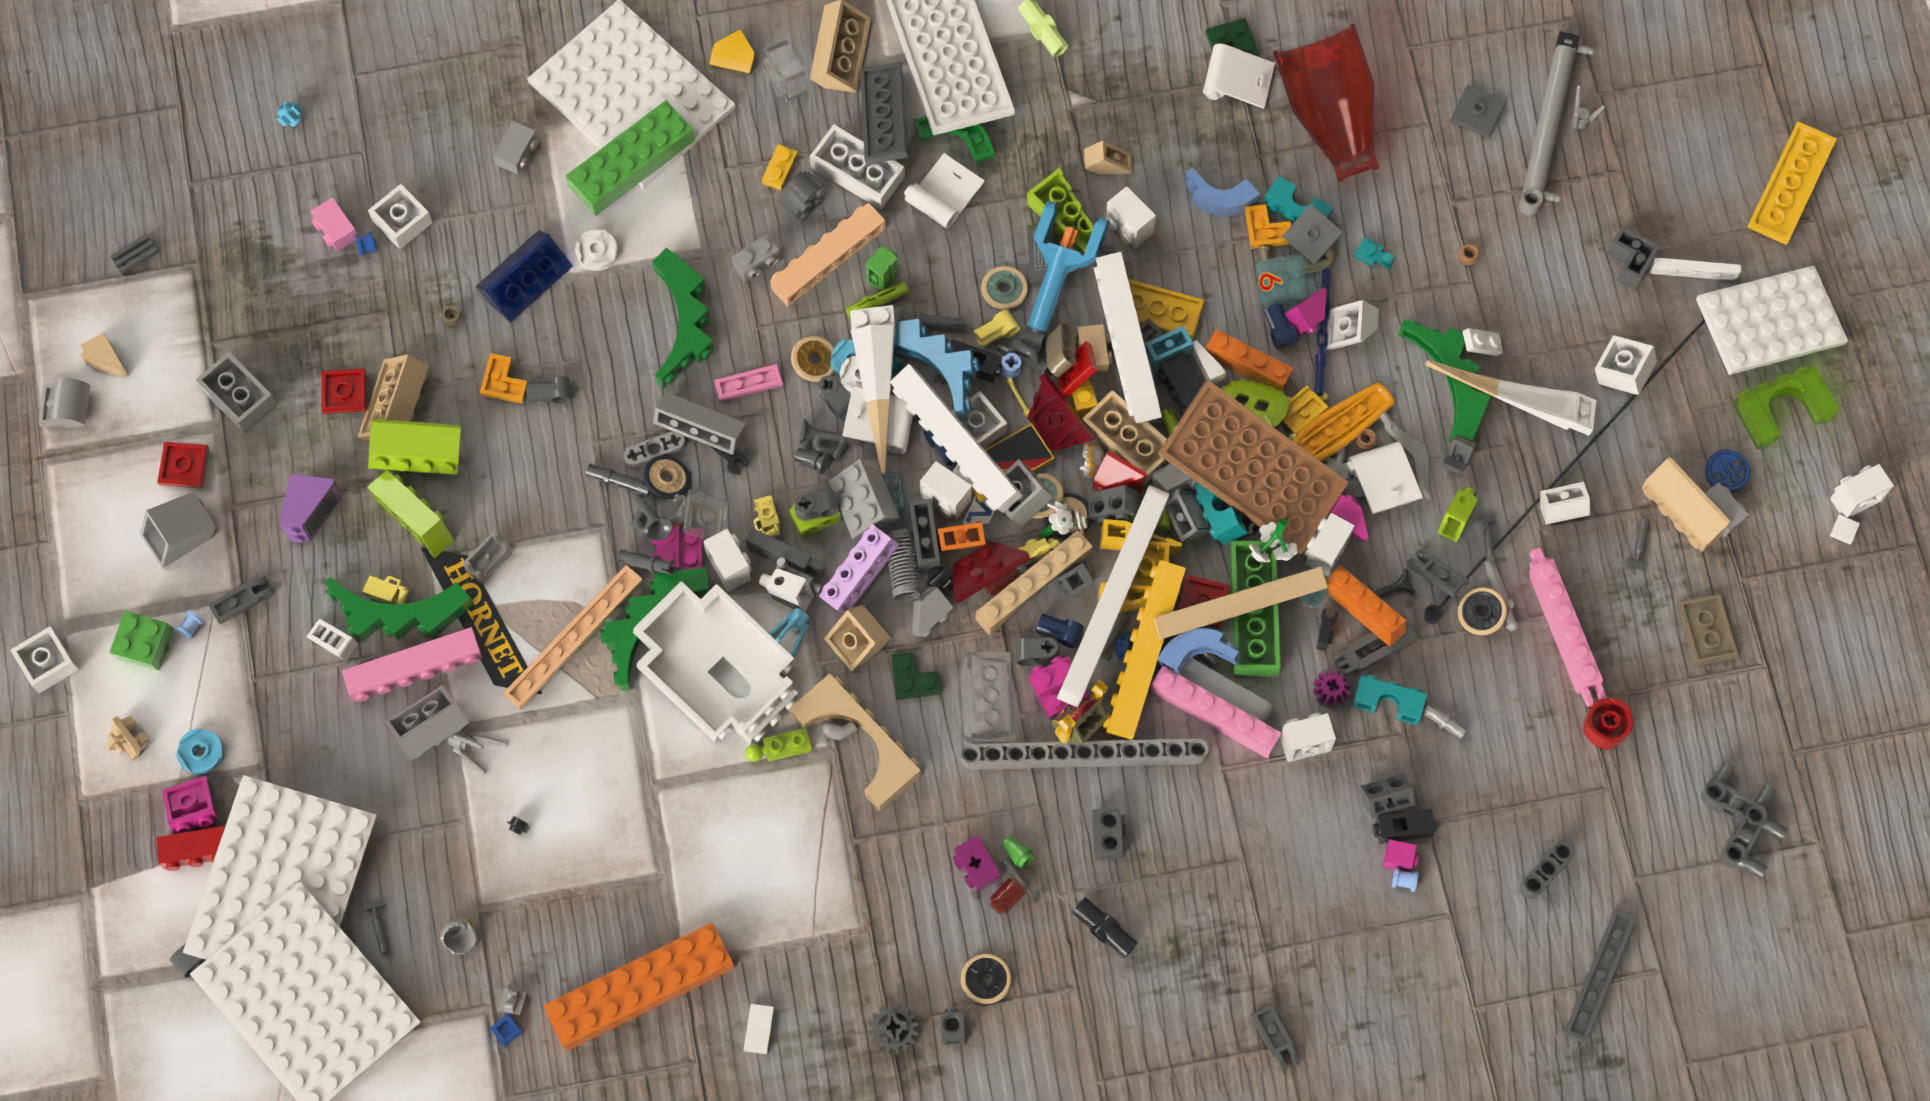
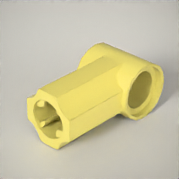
[974,309,1020,348]

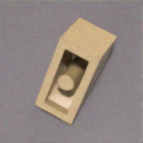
[1084,141,1133,175]
[80,333,128,377]

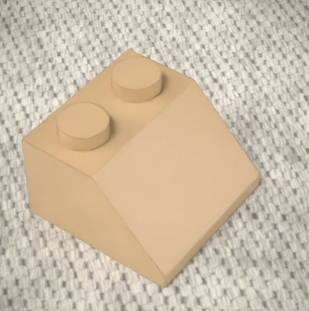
[824,605,891,672]

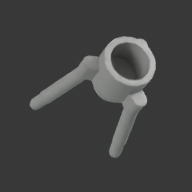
[1571,85,1605,129]
[448,730,508,774]

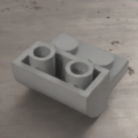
[38,378,90,428]

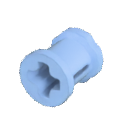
[1002,353,1021,379]
[175,610,205,640]
[1392,867,1419,892]

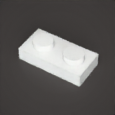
[1463,328,1503,356]

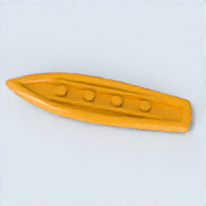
[1292,382,1395,461]

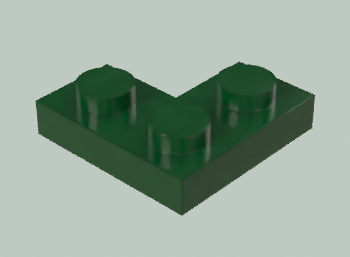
[1205,18,1259,57]
[891,652,941,700]

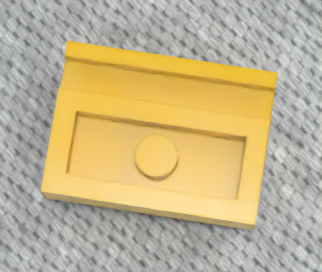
[1281,385,1328,434]

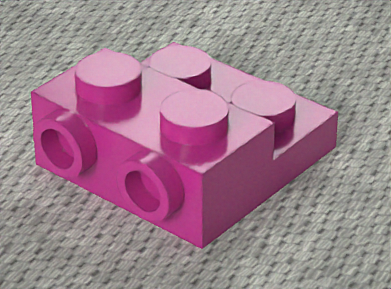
[652,526,703,573]
[1029,655,1089,719]
[162,776,218,834]

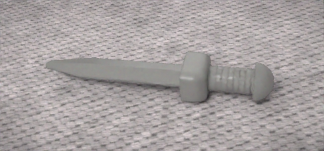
[1484,553,1519,631]

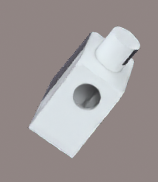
[759,569,814,612]

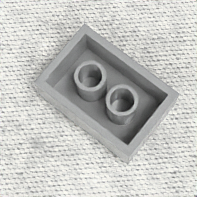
[196,352,277,433]
[829,459,900,539]
[385,685,469,761]

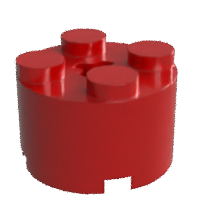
[1583,698,1633,750]

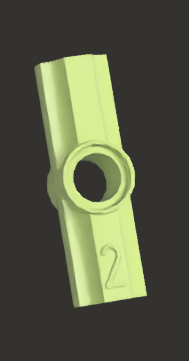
[1018,0,1068,57]

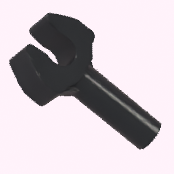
[711,446,748,475]

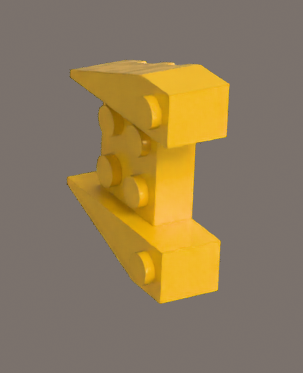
[1097,519,1182,614]

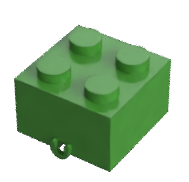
[109,611,174,671]

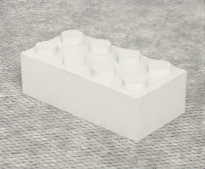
[810,124,905,210]

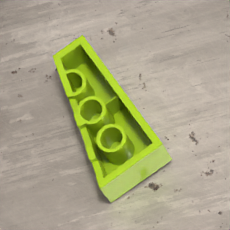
[1027,167,1094,256]
[367,470,455,558]

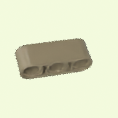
[1046,323,1076,377]

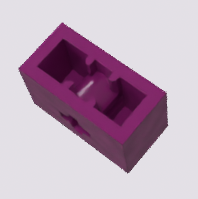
[952,835,1001,893]

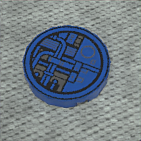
[1705,449,1750,493]

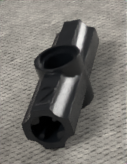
[1072,897,1138,958]

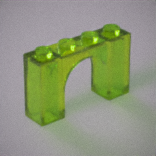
[1733,365,1840,449]

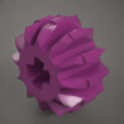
[1313,669,1351,708]

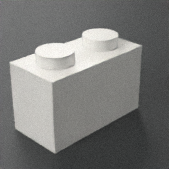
[1540,482,1590,524]

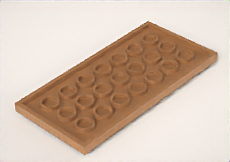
[1158,380,1349,555]

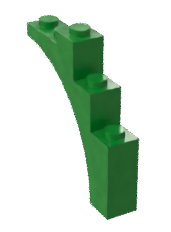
[652,247,714,388]
[1398,319,1491,442]
[600,567,710,692]
[324,577,474,642]

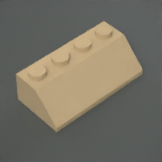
[810,0,871,93]
[357,354,429,442]
[1642,457,1731,552]

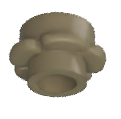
[441,306,463,327]

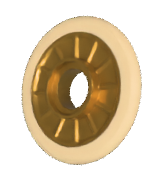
[791,336,834,382]

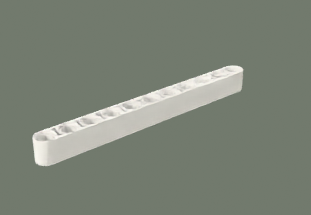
[1057,485,1170,708]

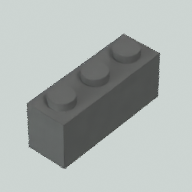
[909,499,940,573]

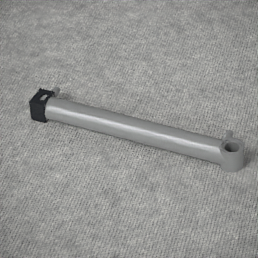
[1518,31,1594,216]

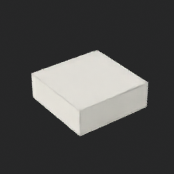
[1829,515,1860,544]

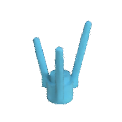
[769,608,810,656]

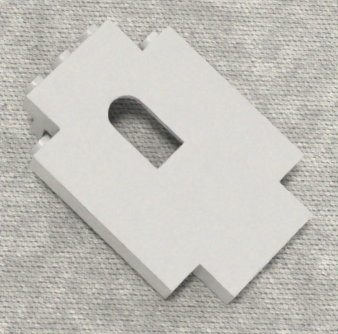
[633,581,798,744]

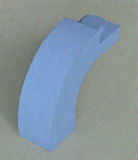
[1185,167,1260,216]
[1158,628,1241,675]

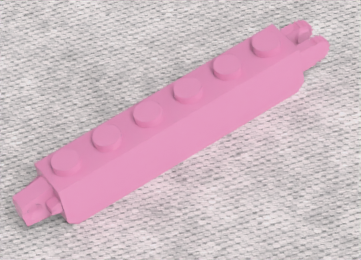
[1529,547,1606,707]

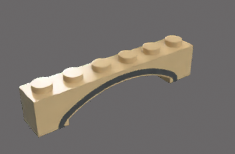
[975,530,1092,636]

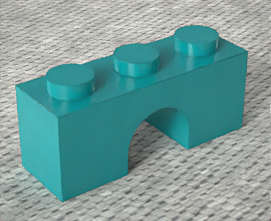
[1264,176,1334,223]
[1194,483,1247,546]
[1352,675,1427,725]

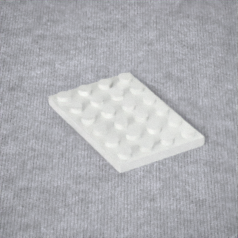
[1696,266,1848,375]

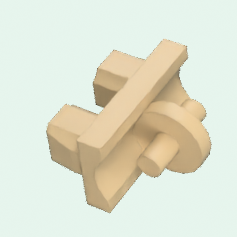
[107,716,149,760]

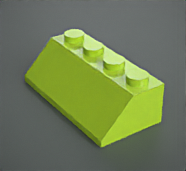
[368,419,461,475]

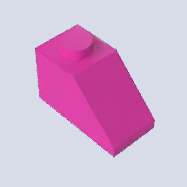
[1284,288,1327,335]
[1326,494,1368,542]

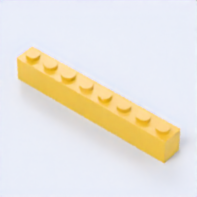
[1103,560,1186,740]

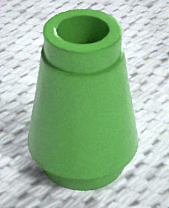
[1002,836,1035,869]

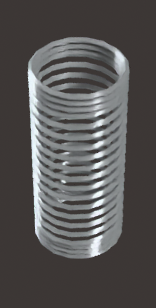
[886,529,921,601]

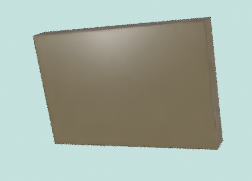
[1676,593,1739,667]

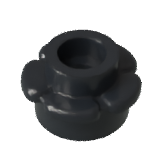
[507,816,529,836]

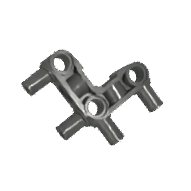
[1701,762,1789,879]

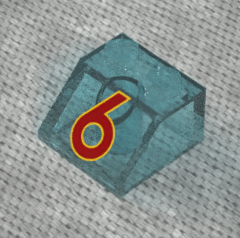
[1255,255,1307,306]

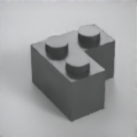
[1608,225,1660,290]

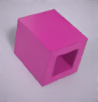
[1383,839,1419,872]

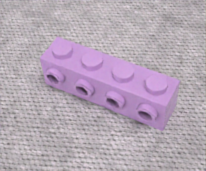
[819,524,899,615]

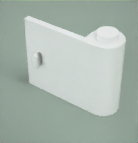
[1203,44,1275,109]
[904,153,985,229]
[842,386,913,454]
[1346,441,1423,514]

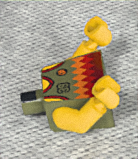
[1051,680,1108,744]

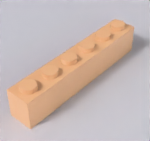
[770,203,886,307]

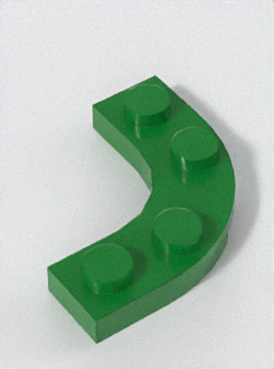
[913,116,995,164]

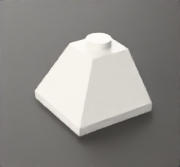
[1326,300,1379,351]

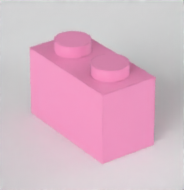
[311,198,357,252]

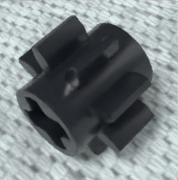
[926,567,954,594]

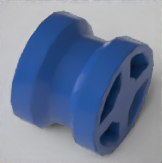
[355,232,377,256]

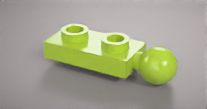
[745,728,812,762]

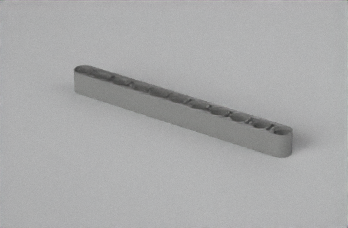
[961,739,1209,770]

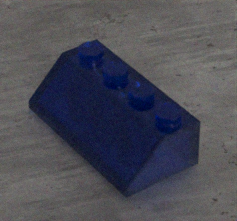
[475,230,573,323]

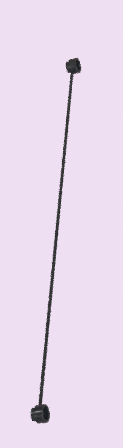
[1423,313,1706,624]

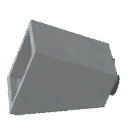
[140,492,216,568]

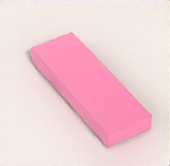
[714,364,783,402]

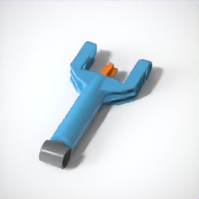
[1020,200,1110,353]

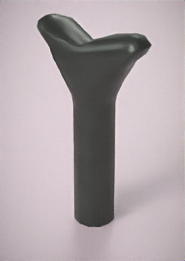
[1373,568,1415,598]

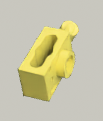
[753,495,780,538]
[1018,538,1060,563]
[362,576,409,604]

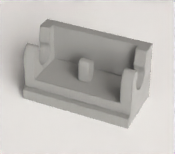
[463,531,512,584]

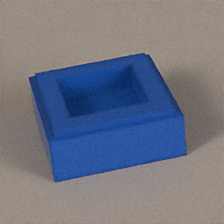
[490,1013,523,1047]

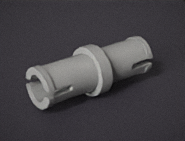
[1422,702,1468,739]

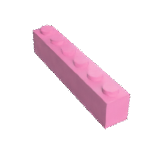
[342,627,482,702]
[1150,666,1281,759]

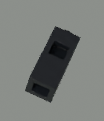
[951,339,1003,383]
[1373,809,1436,844]

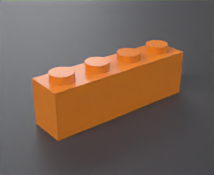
[1205,329,1293,391]
[1325,566,1406,647]

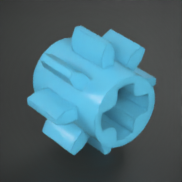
[276,101,303,127]

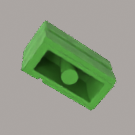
[866,246,898,291]

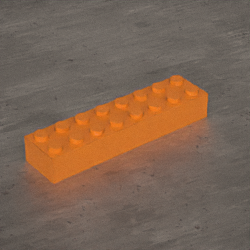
[543,922,735,1052]

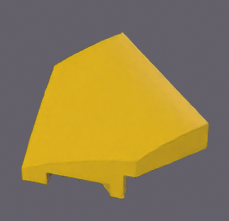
[709,29,755,74]

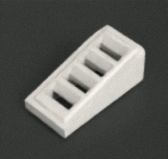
[1192,340,1227,385]
[307,619,358,662]

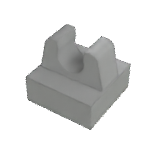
[498,988,527,1017]

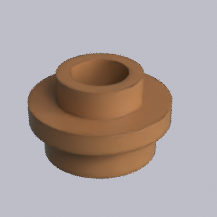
[1458,244,1480,266]
[1355,429,1377,450]

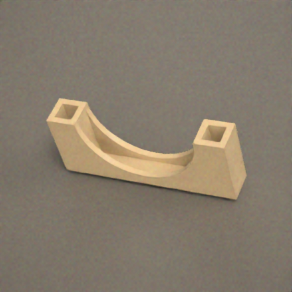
[789,674,921,812]

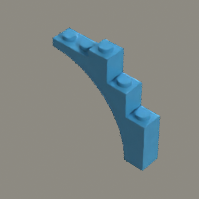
[894,319,980,421]

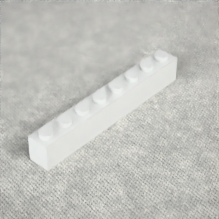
[890,364,1023,513]

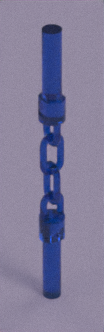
[1315,269,1331,397]

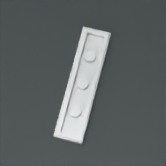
[1650,257,1741,281]

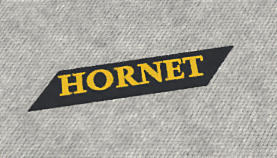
[421,547,542,694]

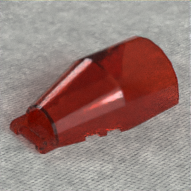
[1272,23,1379,182]

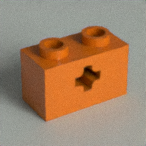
[936,522,985,552]

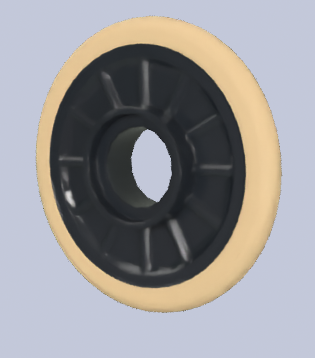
[1458,587,1507,635]
[961,954,1012,1004]

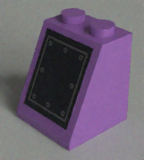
[280,474,342,543]

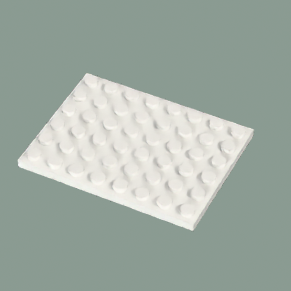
[527,0,736,189]
[183,775,377,960]
[190,882,421,1101]

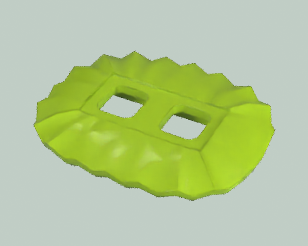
[1221,379,1289,427]

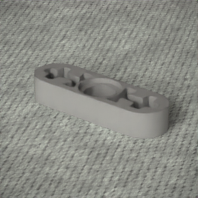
[623,431,685,468]

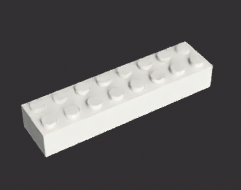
[1093,252,1162,424]

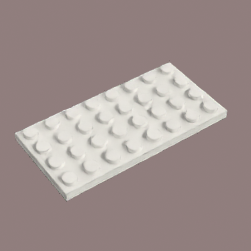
[886,0,1015,135]

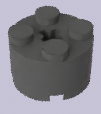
[778,169,826,221]

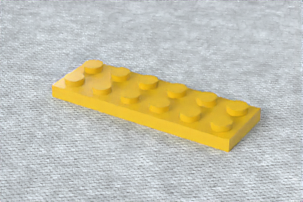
[1747,121,1837,245]

